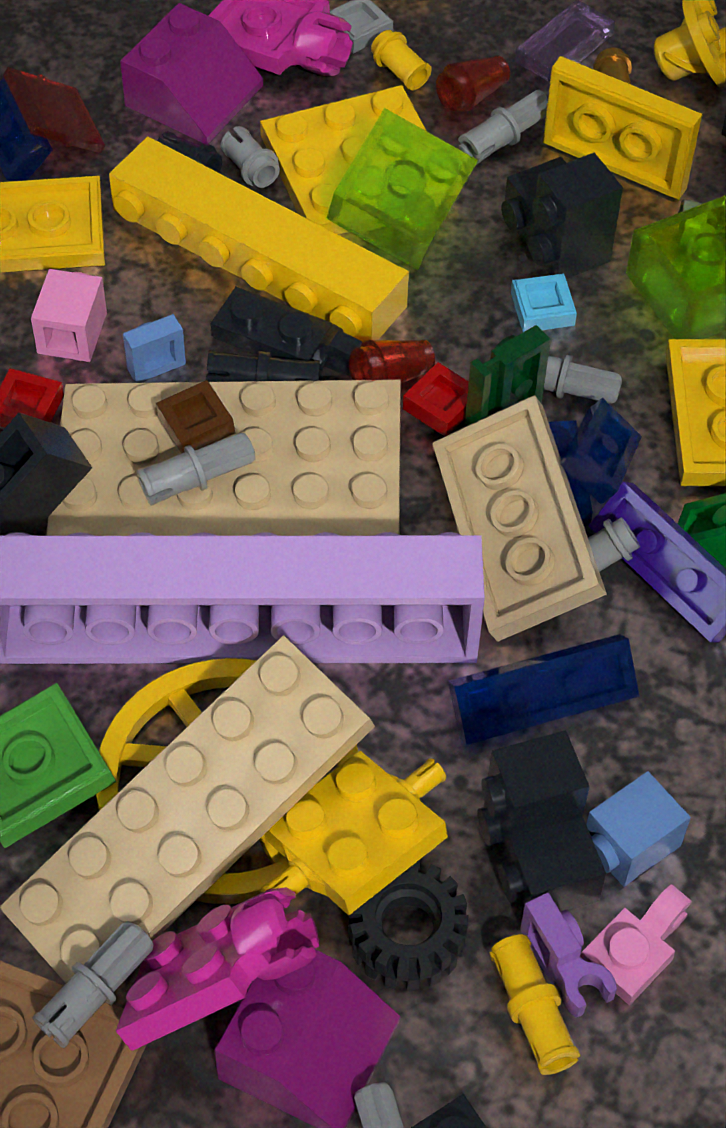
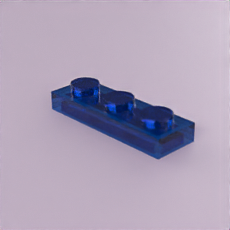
[448,634,640,745]

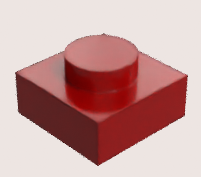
[403,362,469,437]
[0,368,64,428]

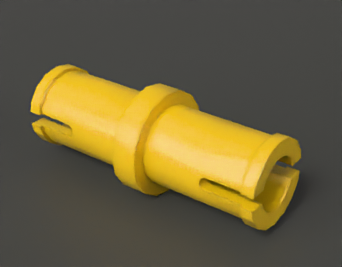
[489,934,581,1075]

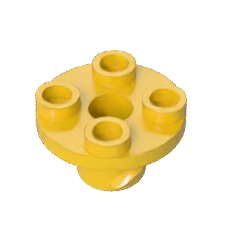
[653,0,726,88]

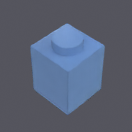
[586,771,691,887]

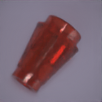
[436,55,510,112]
[349,339,435,384]

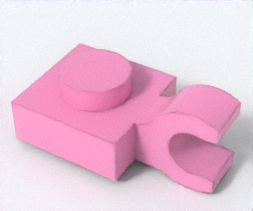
[581,884,692,1006]

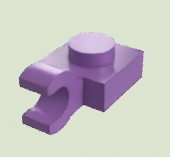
[520,892,617,1018]

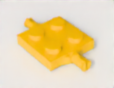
[260,750,448,916]

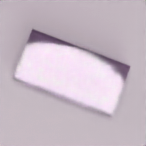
[515,0,615,83]

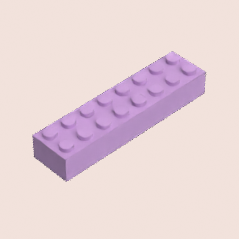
[0,532,485,664]

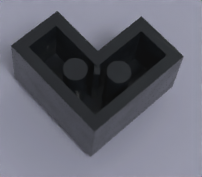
[501,152,623,279]
[0,412,93,536]
[477,730,606,913]

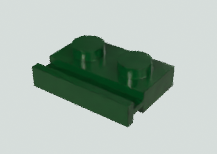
[464,325,551,428]

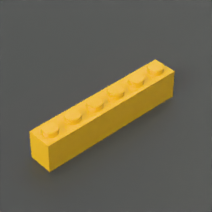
[109,136,409,348]

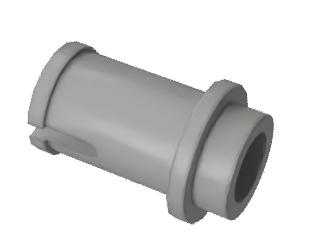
[220,126,280,188]
[588,517,640,572]

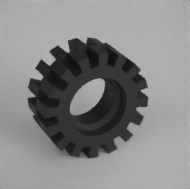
[348,860,469,991]

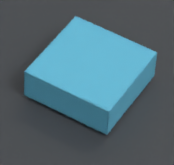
[511,273,577,332]

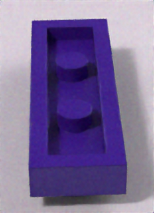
[589,481,726,642]

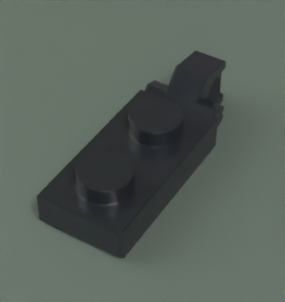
[210,286,363,377]

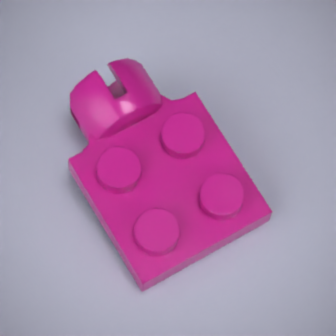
[209,0,353,76]
[116,887,319,1051]

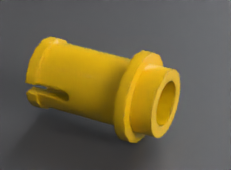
[371,30,432,91]

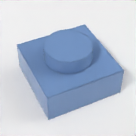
[123,314,186,383]

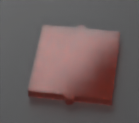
[3,67,105,153]

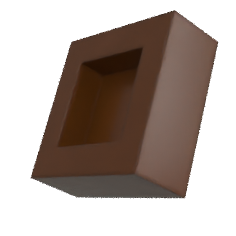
[156,380,235,454]

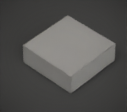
[330,0,393,54]

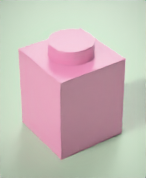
[31,269,107,362]

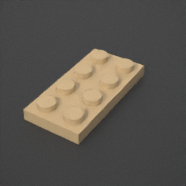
[432,395,607,642]

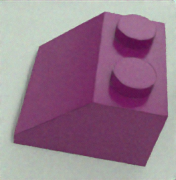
[120,3,263,144]
[215,950,400,1128]

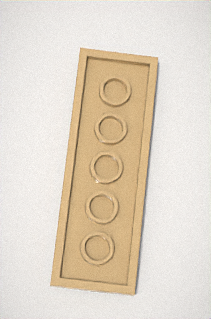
[0,635,375,983]

